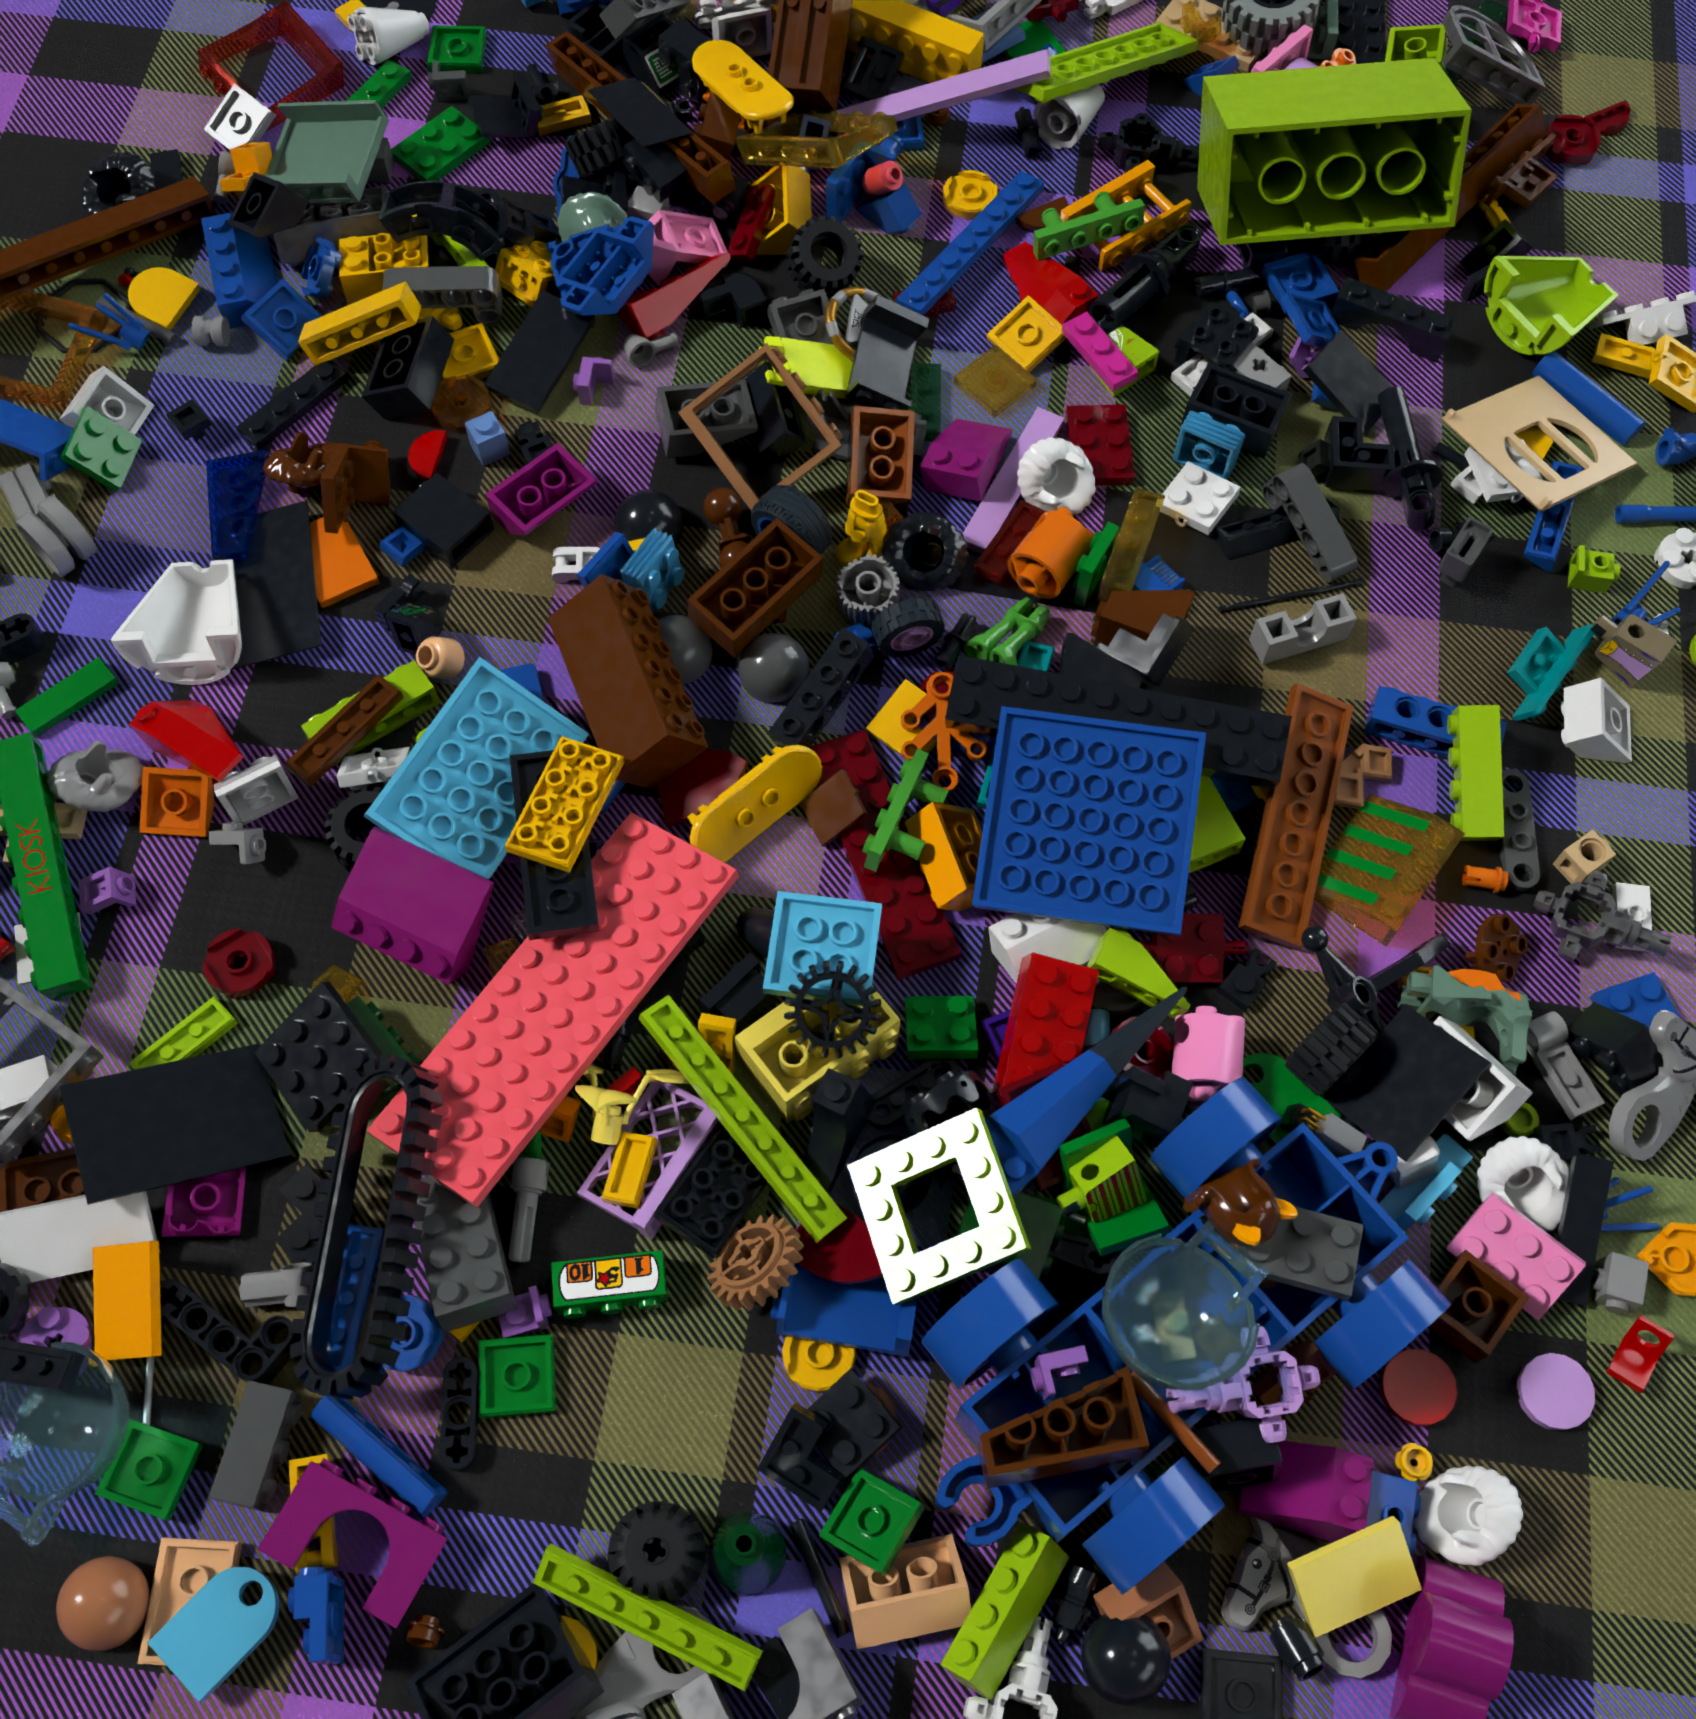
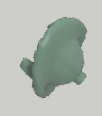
[557,192,627,242]

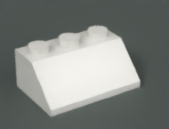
[988,914,1106,983]
[1433,1016,1533,1141]

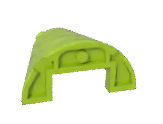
[1484,256,1618,355]

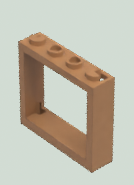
[678,343,843,510]

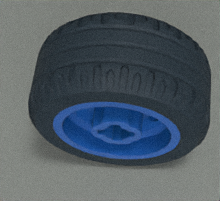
[751,485,832,555]

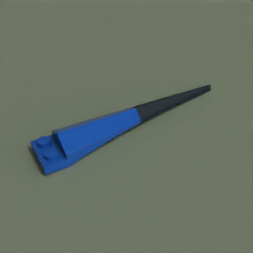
[986,987,1187,1198]

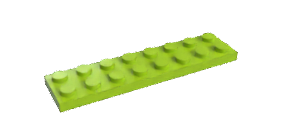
[1015,22,1199,103]

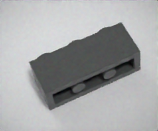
[209,1381,303,1512]

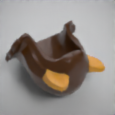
[1183,1158,1298,1248]

